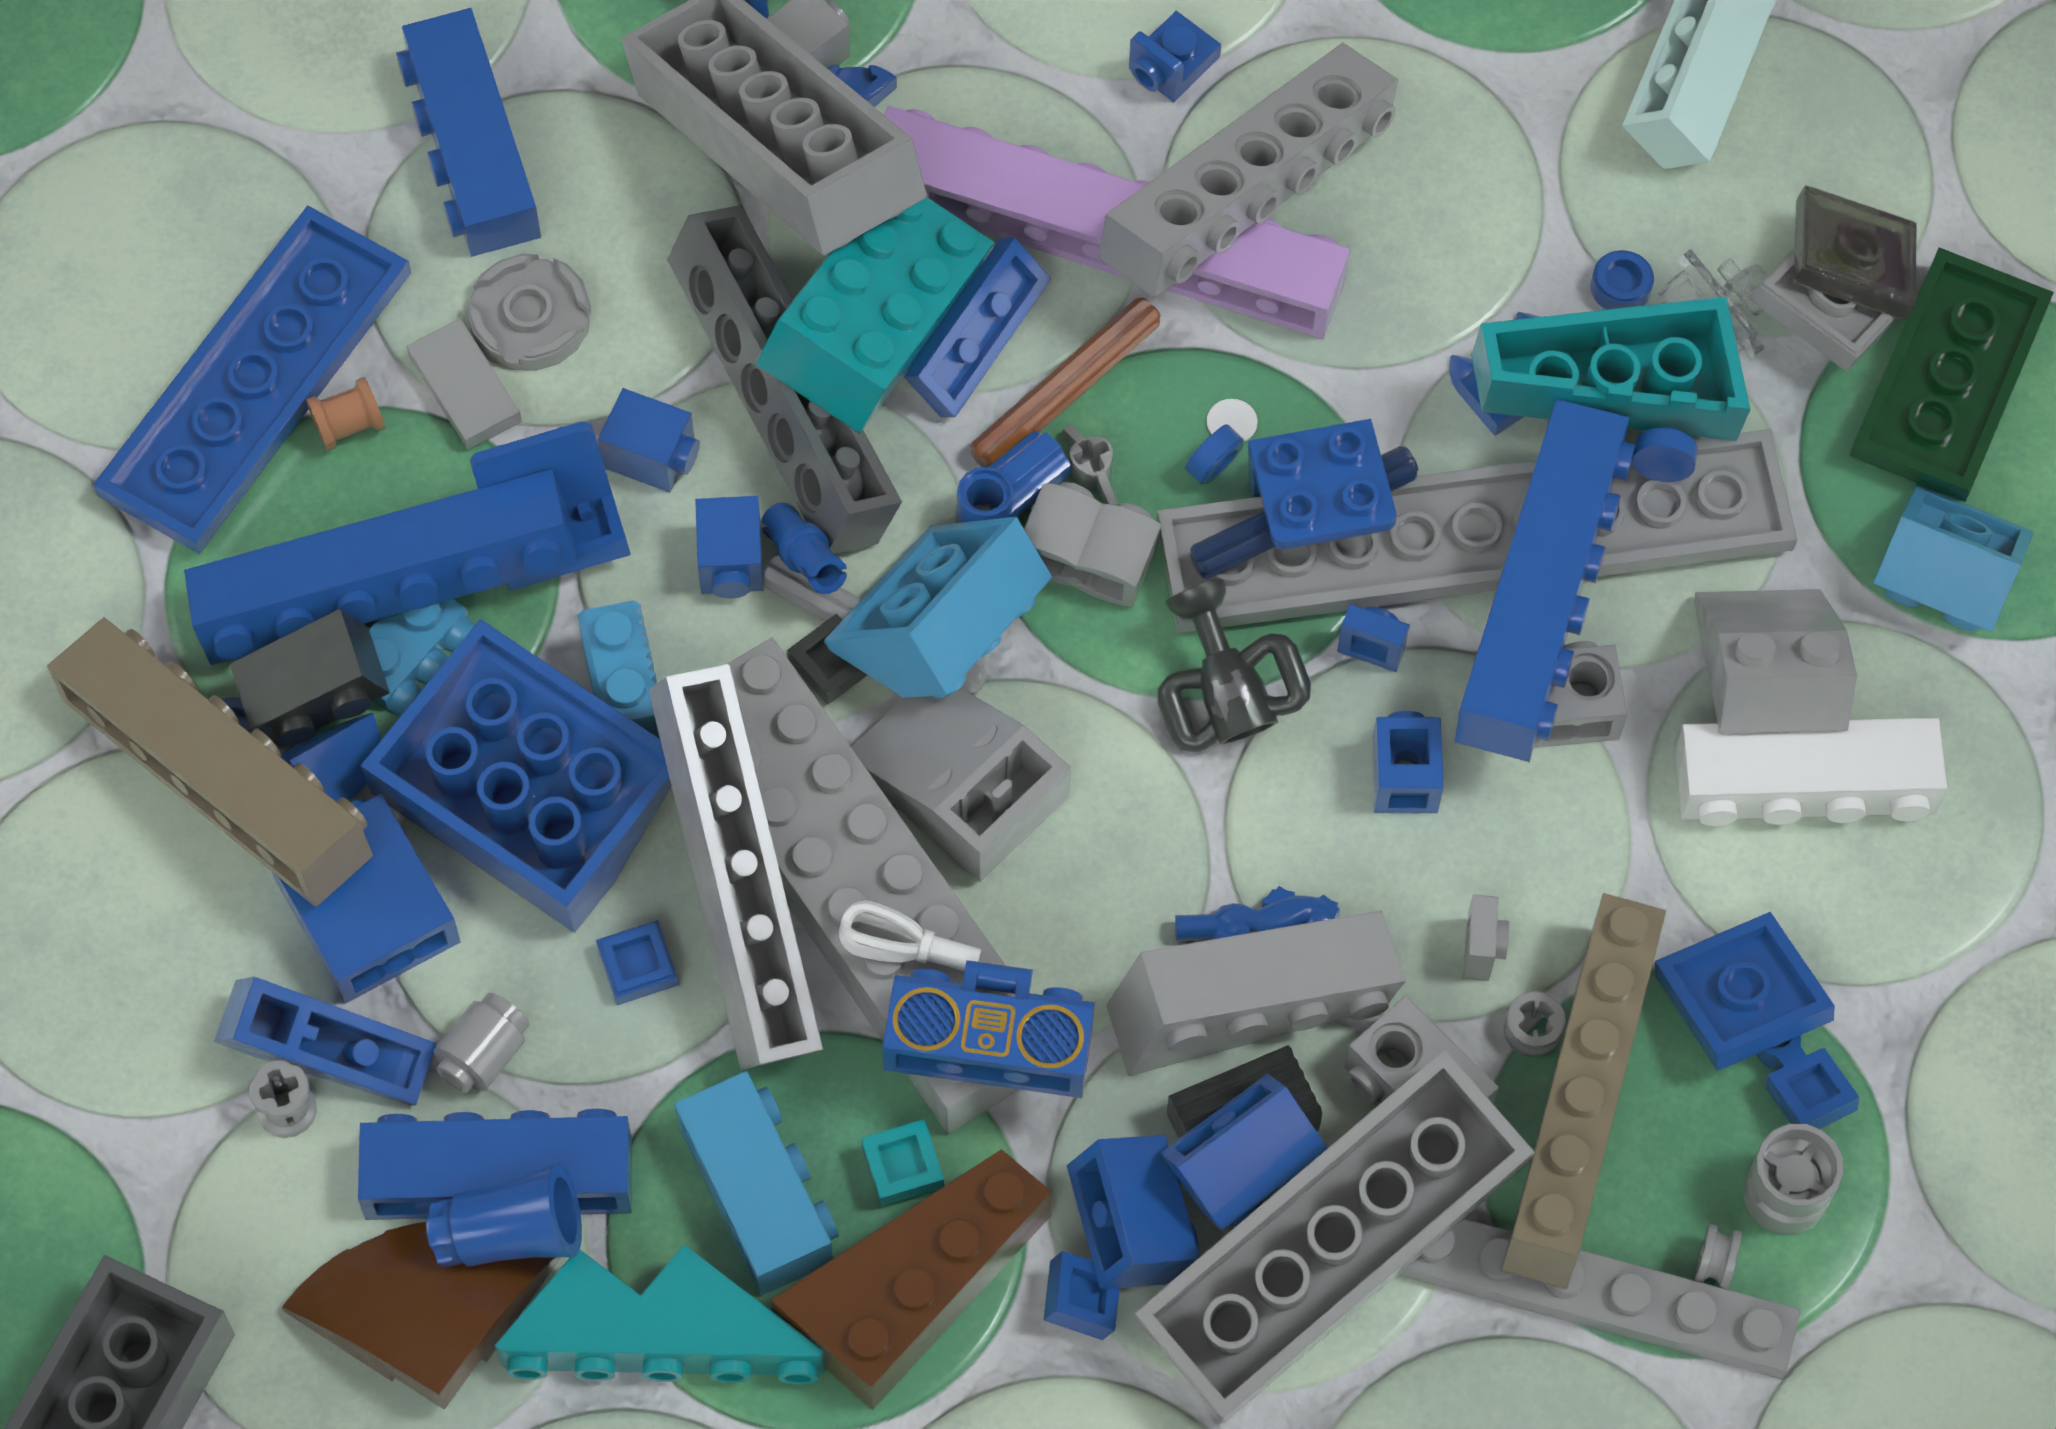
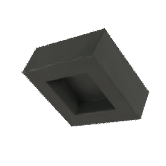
[787,613,867,705]

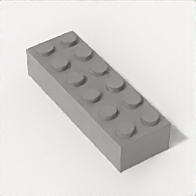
[621,0,927,256]
[1134,1049,1534,1423]

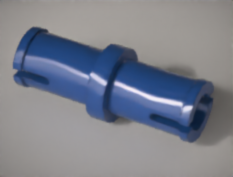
[761,503,847,594]

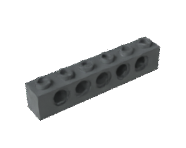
[667,205,902,554]

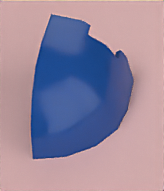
[281,713,380,802]

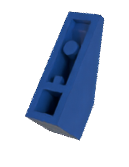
[214,976,437,1106]

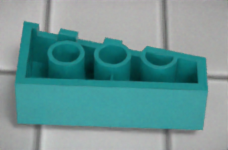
[1471,297,1751,441]

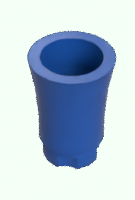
[426,1164,582,1267]

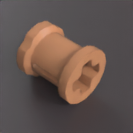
[306,377,385,451]

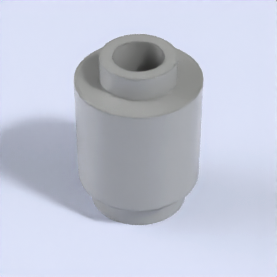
[434,993,529,1093]

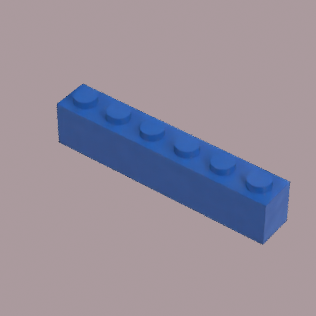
[1455,399,1636,762]
[184,469,579,665]

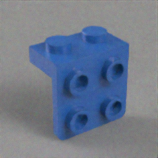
[1248,419,1396,549]
[470,422,631,591]

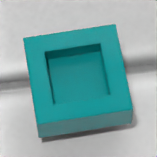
[861,1119,944,1207]

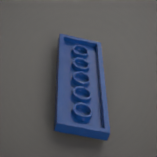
[93,205,411,555]

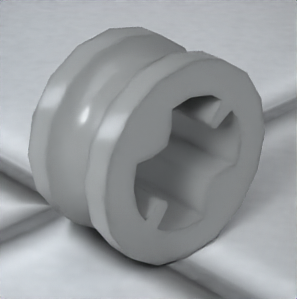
[1504,991,1566,1057]
[1694,1223,1742,1289]

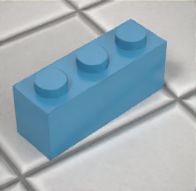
[674,1071,839,1296]

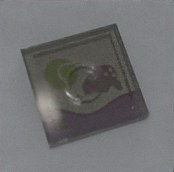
[1793,185,1917,320]

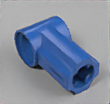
[956,430,1071,523]

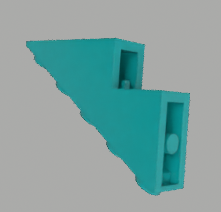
[495,1245,826,1385]

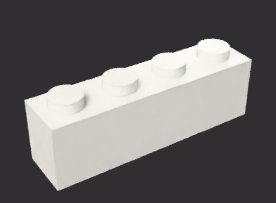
[1674,718,1947,826]

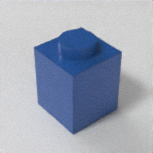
[597,388,700,493]
[695,496,764,599]

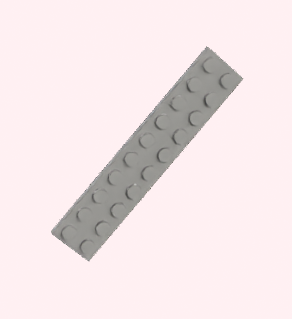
[1157,429,1798,633]

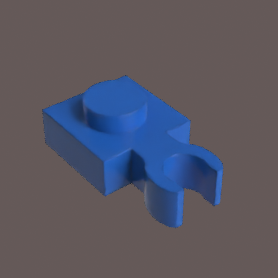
[1756,1035,1859,1129]

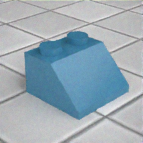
[1873,484,2034,632]

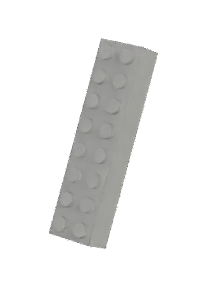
[727,637,1019,1135]

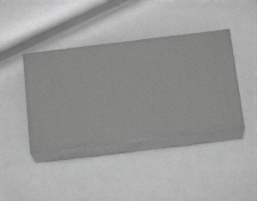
[406,318,522,450]

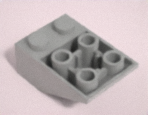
[851,688,1071,882]

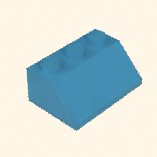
[824,517,1052,699]

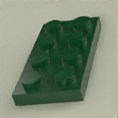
[1849,247,2054,502]

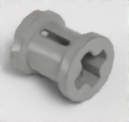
[249,1060,317,1138]

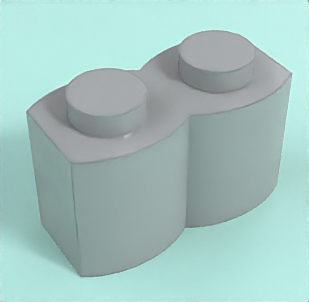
[1024,482,1162,607]

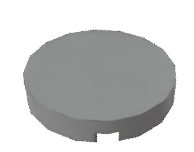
[467,254,591,371]

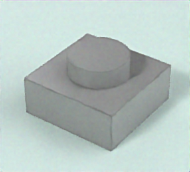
[1463,894,1509,981]

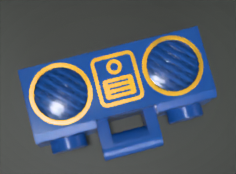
[882,960,1095,1098]

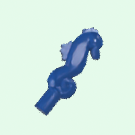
[1175,886,1340,941]

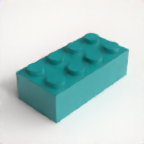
[755,197,995,434]

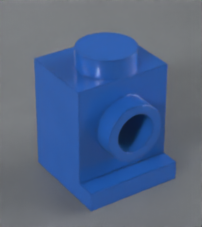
[1373,711,1444,813]

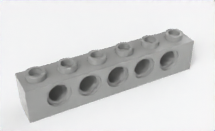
[1099,42,1398,298]

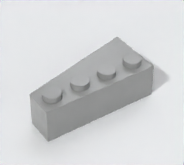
[1106,910,1406,1076]

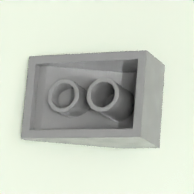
[1694,589,1857,734]

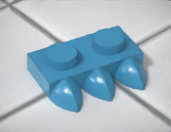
[369,599,475,716]

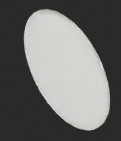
[1207,399,1258,442]

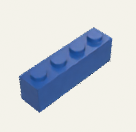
[396,8,541,257]
[358,1108,632,1220]

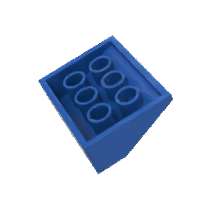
[360,619,672,933]

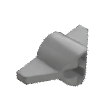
[1063,425,1118,506]

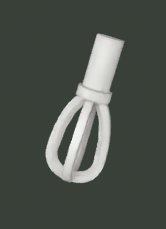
[839,900,982,972]

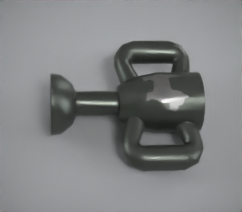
[1157,579,1311,752]

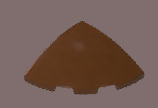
[282,1222,561,1410]

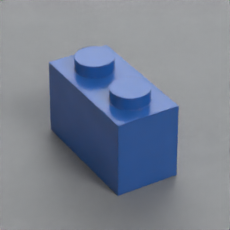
[1160,1074,1328,1231]
[1066,1135,1200,1290]

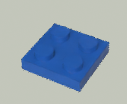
[1655,911,1835,1071]

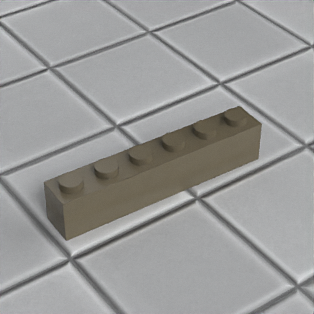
[47,617,373,907]
[1501,893,1667,1289]

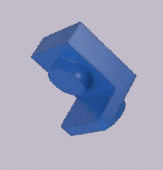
[1129,10,1221,103]

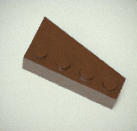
[770,1149,1052,1410]

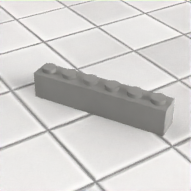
[648,664,823,1071]

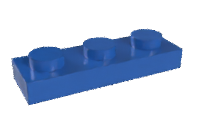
[903,237,1051,417]

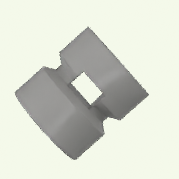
[1743,1124,1844,1235]

